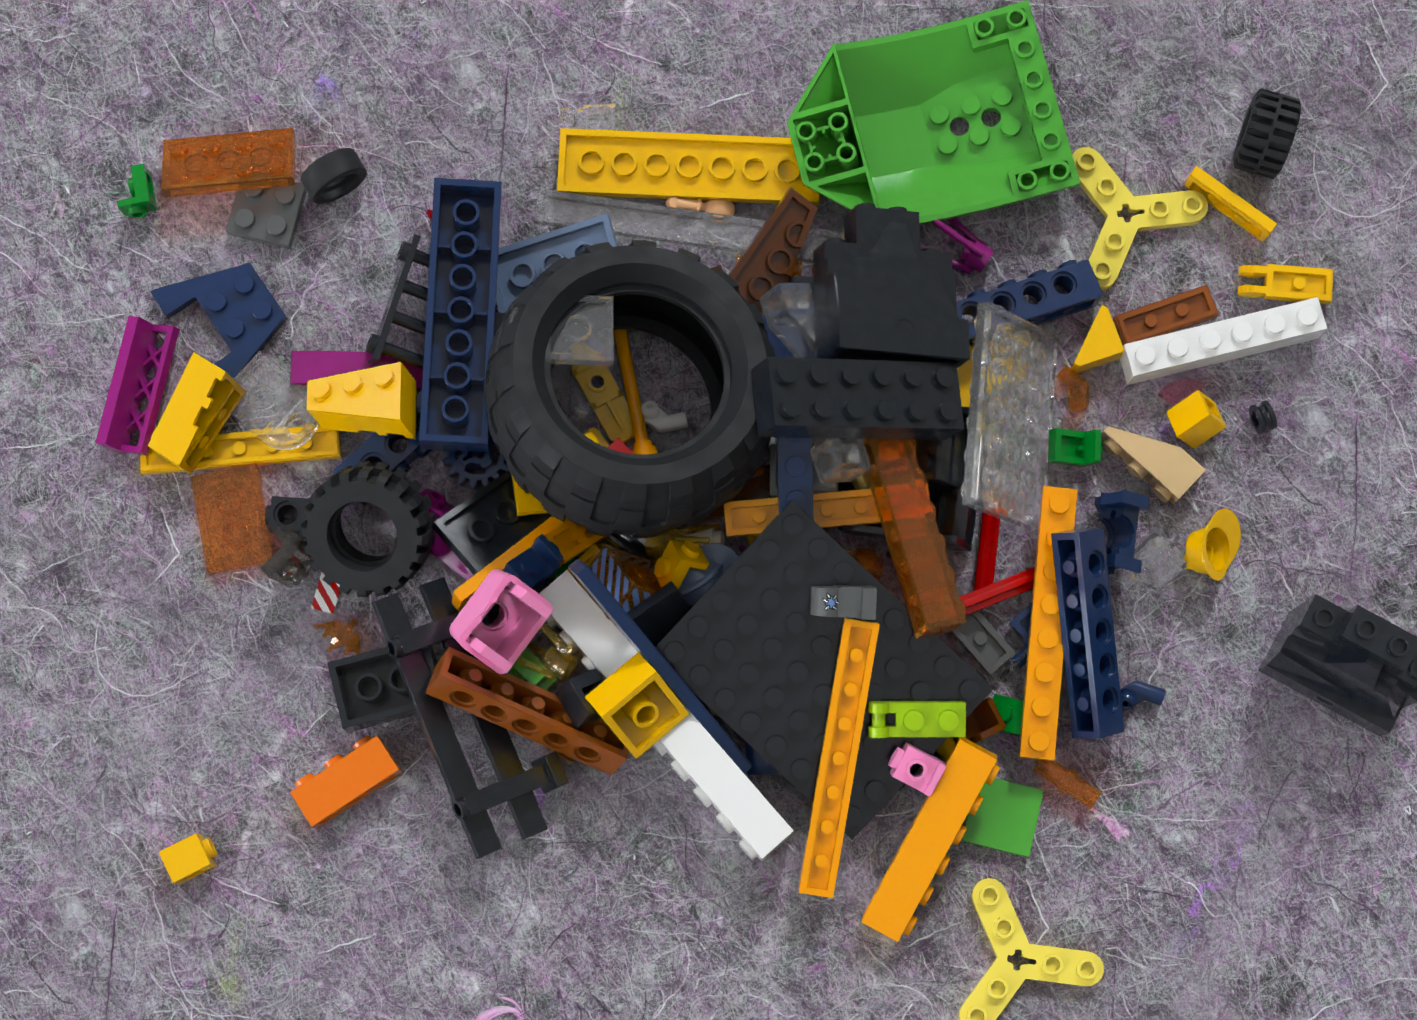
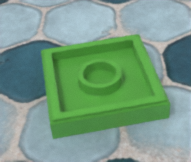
[961,778,1044,858]

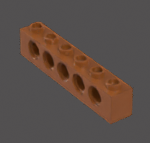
[426,647,629,776]

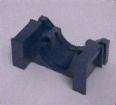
[1094,489,1149,575]

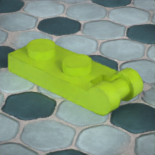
[868,701,966,738]

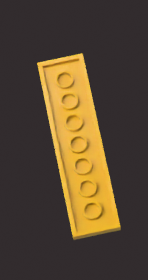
[557,128,819,206]

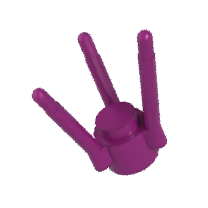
[934,218,994,275]

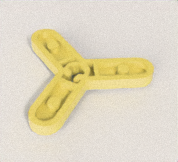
[1072,147,1208,290]
[958,878,1104,1020]

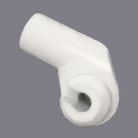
[641,401,689,433]

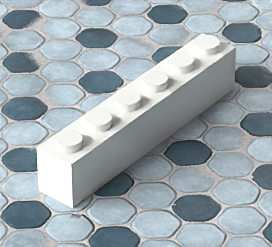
[1120,297,1327,385]

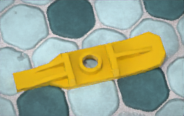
[569,340,634,443]

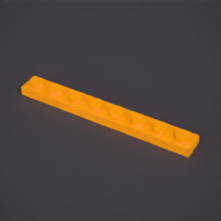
[1018,486,1077,761]
[798,618,880,898]

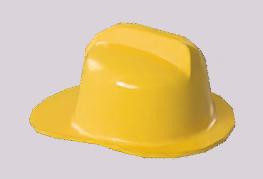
[1182,508,1241,581]

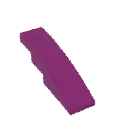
[290,351,423,391]

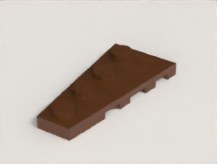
[728,188,818,313]

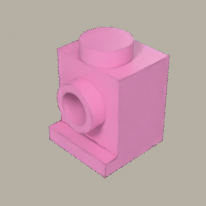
[888,742,946,797]

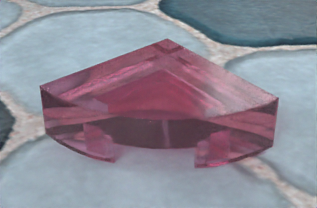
[1158,378,1205,406]

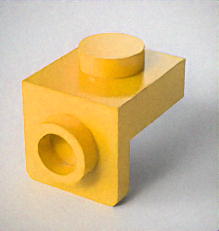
[653,540,709,589]

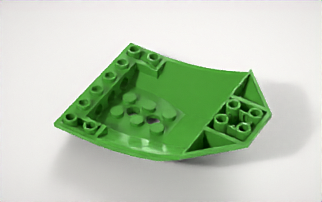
[787,0,1080,225]

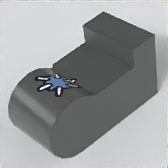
[810,585,877,620]

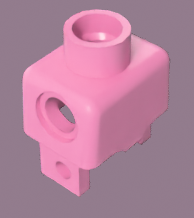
[449,569,554,674]

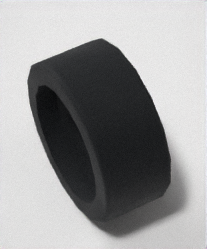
[300,148,367,204]

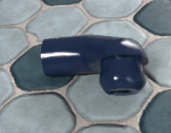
[1120,680,1166,711]

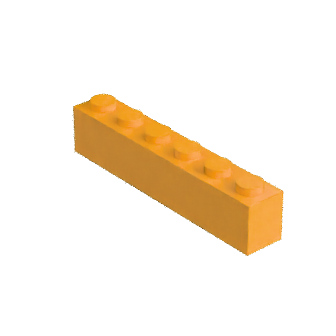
[861,737,1000,942]

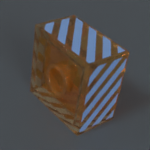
[589,544,661,620]

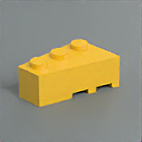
[148,352,247,474]
[306,362,416,439]

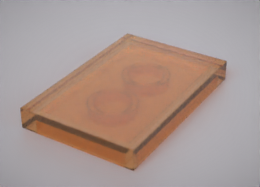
[190,463,275,575]

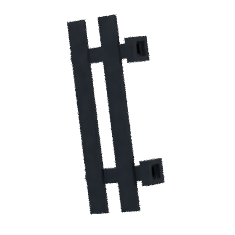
[372,577,569,859]

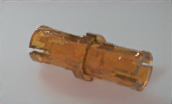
[1033,760,1102,809]

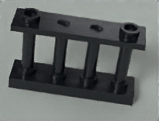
[365,234,430,369]

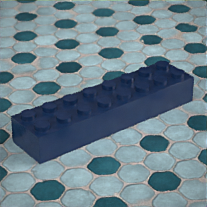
[419,178,502,452]

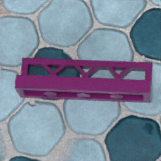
[95,316,180,456]

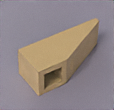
[1101,426,1206,505]

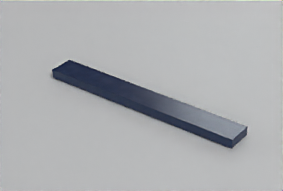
[568,559,752,774]

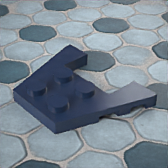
[150,263,288,380]

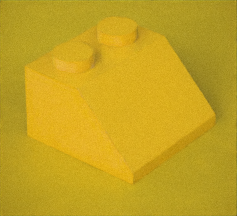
[585,652,689,759]

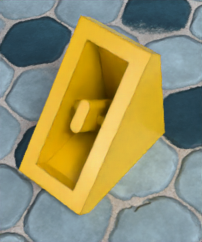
[1070,305,1124,374]

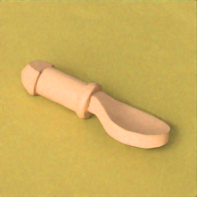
[666,197,736,219]

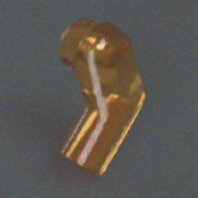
[1055,364,1090,413]

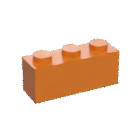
[290,735,403,829]

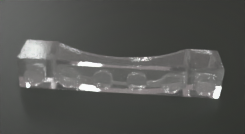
[759,283,872,483]

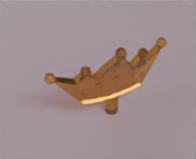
[314,618,360,655]

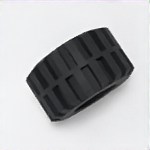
[1233,88,1301,179]

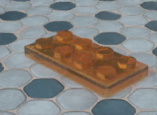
[161,128,295,198]

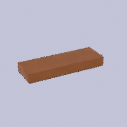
[1113,285,1219,345]

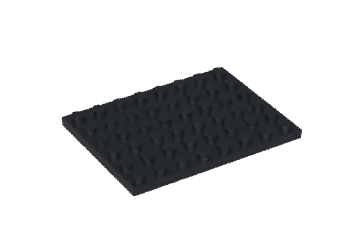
[655,500,994,840]

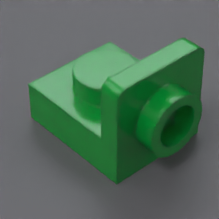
[117,164,158,218]

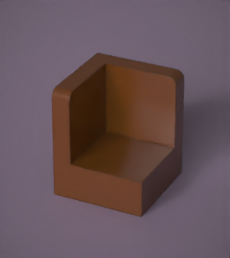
[952,697,1006,744]

